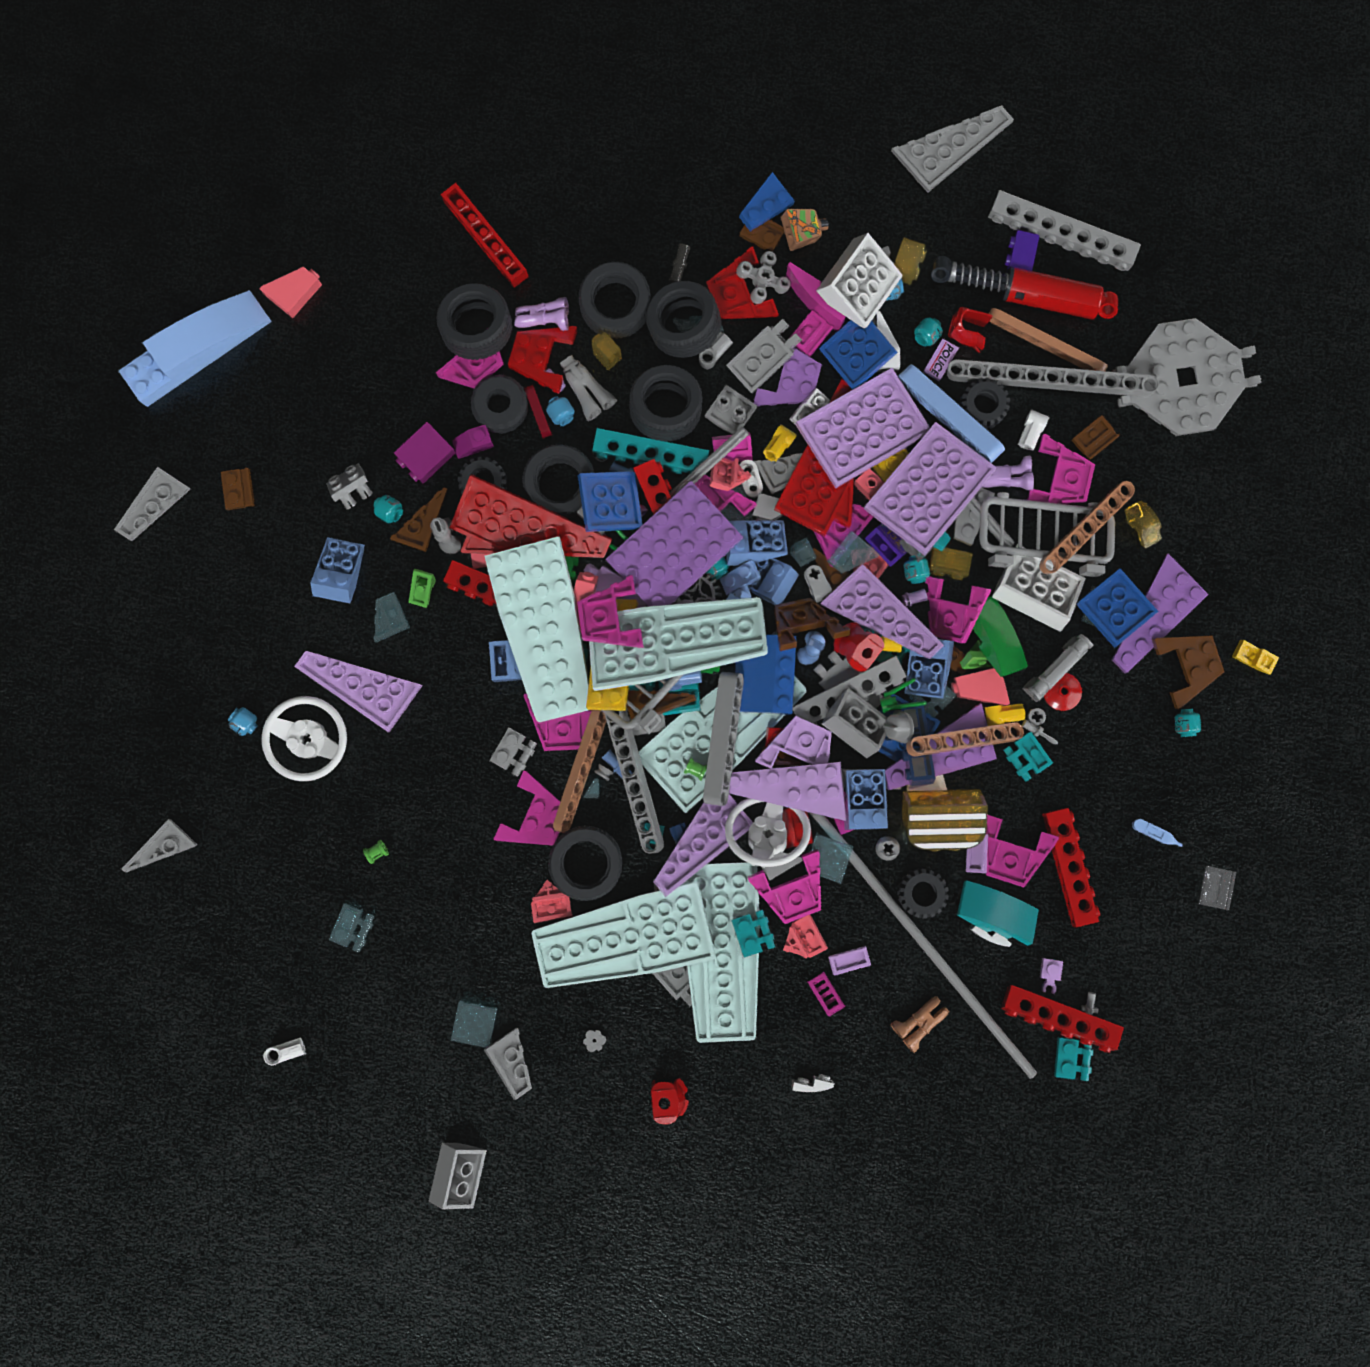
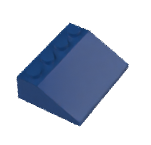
[735,635,796,715]

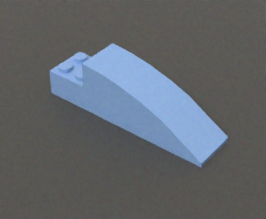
[119,290,272,407]

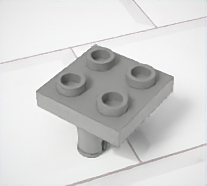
[705,385,757,435]
[326,463,373,509]

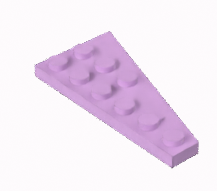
[821,564,944,659]
[295,651,423,732]
[729,762,847,821]
[654,794,753,897]

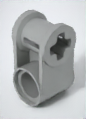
[804,565,833,603]

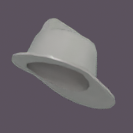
[883,710,914,743]

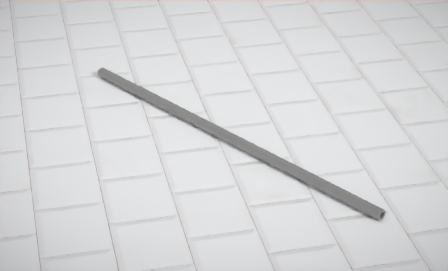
[809,812,1037,1079]

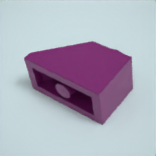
[452,425,494,459]

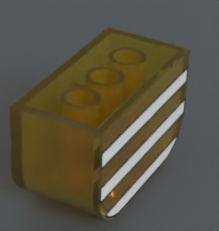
[902,789,988,851]

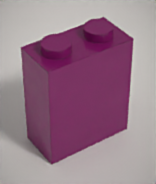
[394,422,456,483]

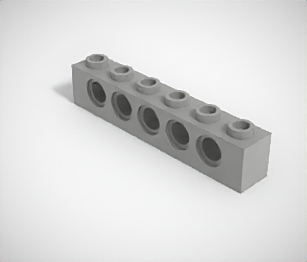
[793,656,907,725]

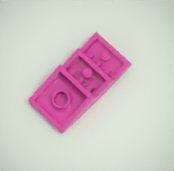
[786,262,846,332]

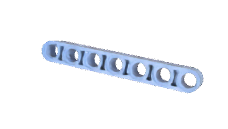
[898,364,1005,463]

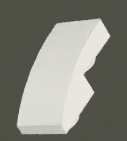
[790,388,830,424]
[969,924,1011,947]
[791,1074,834,1092]

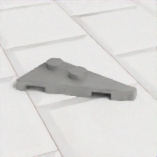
[122,819,197,872]

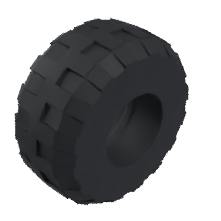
[471,374,529,434]

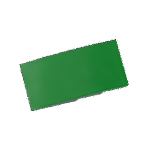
[967,596,1028,677]

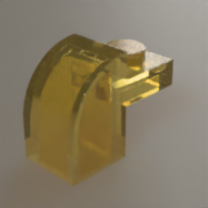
[1125,501,1162,549]

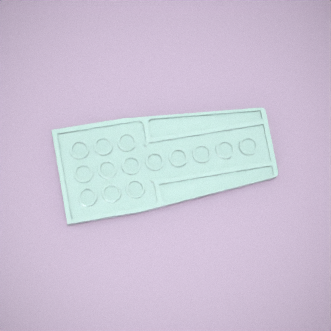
[484,537,589,722]
[589,597,768,691]
[639,676,806,813]
[682,862,760,1043]
[532,881,716,988]

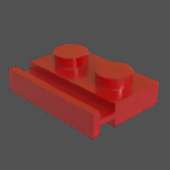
[782,808,814,848]

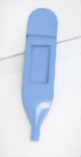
[1132,819,1183,847]

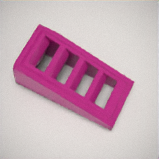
[808,972,845,1016]

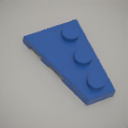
[739,172,795,232]

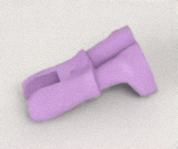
[515,297,569,331]
[982,456,1034,490]

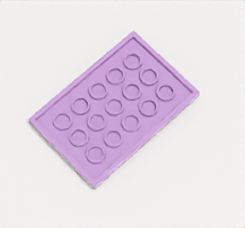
[795,368,930,489]
[864,422,997,556]

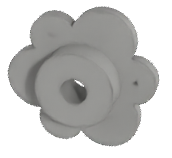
[583,1030,606,1052]

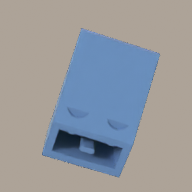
[726,520,788,566]
[311,537,365,603]
[729,558,799,605]
[905,639,954,699]
[489,640,522,682]
[844,769,888,830]

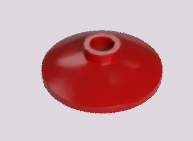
[1044,673,1082,711]

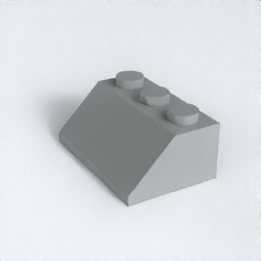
[822,688,887,758]
[429,1143,486,1209]

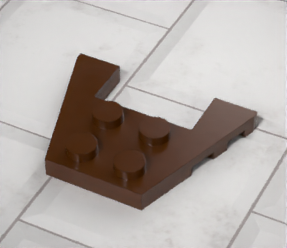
[774,598,850,651]
[1151,636,1224,709]

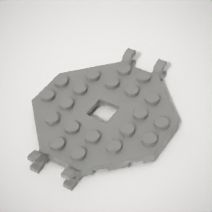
[1113,318,1261,436]

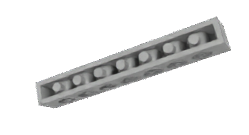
[988,190,1141,271]

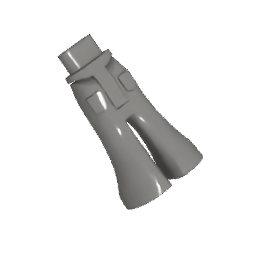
[560,355,617,421]
[430,517,462,553]

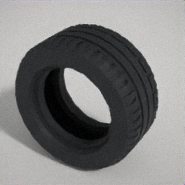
[579,261,651,339]
[646,281,721,358]
[436,283,512,360]
[630,365,703,442]
[522,444,595,519]
[548,826,622,901]

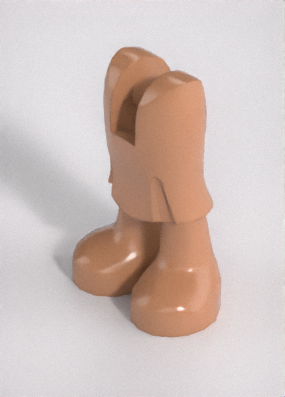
[890,996,949,1053]

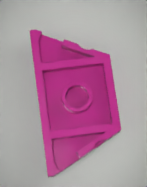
[436,327,504,388]
[814,504,873,567]

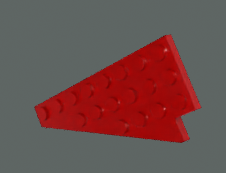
[774,379,854,537]
[449,475,612,558]

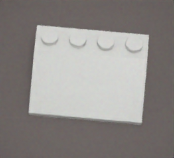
[816,233,903,328]
[992,544,1086,632]

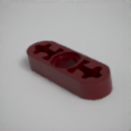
[524,384,552,439]

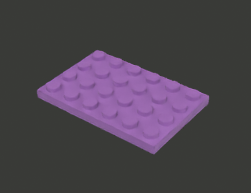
[606,481,743,607]

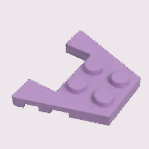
[755,716,832,769]

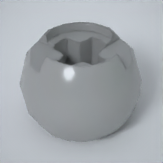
[875,836,900,861]

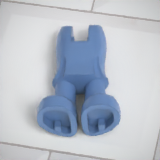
[796,631,825,665]

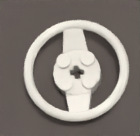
[262,696,347,781]
[725,798,811,868]

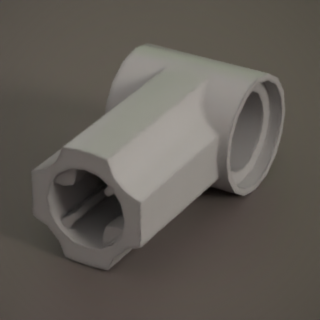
[699,332,733,369]

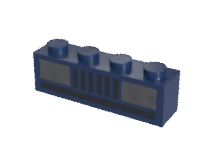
[899,705,936,786]

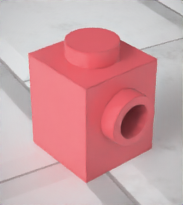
[854,469,884,500]

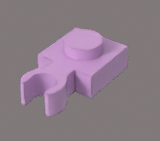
[1040,958,1063,994]

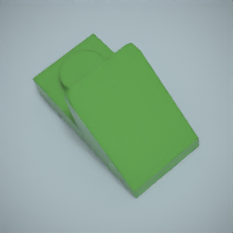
[409,569,436,608]
[960,640,994,669]

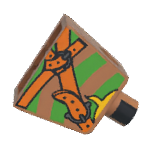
[781,209,828,251]

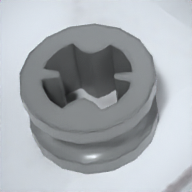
[1027,708,1046,726]
[594,764,613,781]

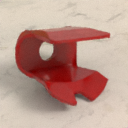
[948,307,993,353]
[834,622,884,672]
[651,1078,689,1124]

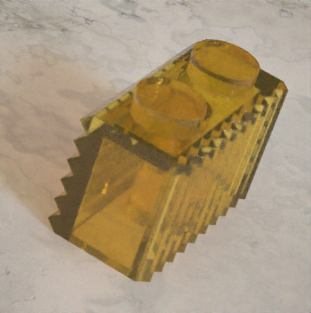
[894,238,926,285]
[592,332,622,370]
[929,547,972,580]

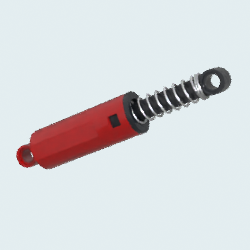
[931,256,1118,319]

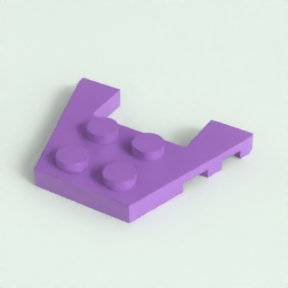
[754,348,822,407]

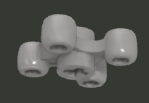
[736,251,791,304]

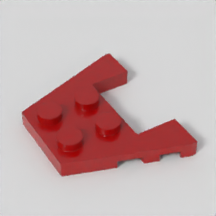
[706,247,779,319]
[508,326,577,394]

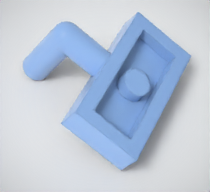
[720,560,761,599]

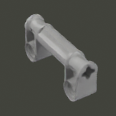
[1022,634,1093,702]

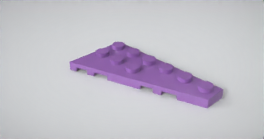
[1112,554,1208,673]
[885,703,997,790]

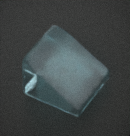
[790,538,816,567]
[583,779,599,798]

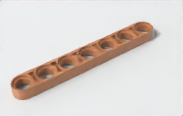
[989,308,1108,371]
[1039,481,1135,574]
[553,710,606,833]
[906,722,1024,756]

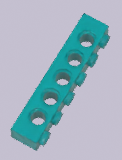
[592,428,709,474]

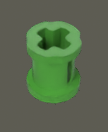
[684,758,707,781]
[363,840,389,864]

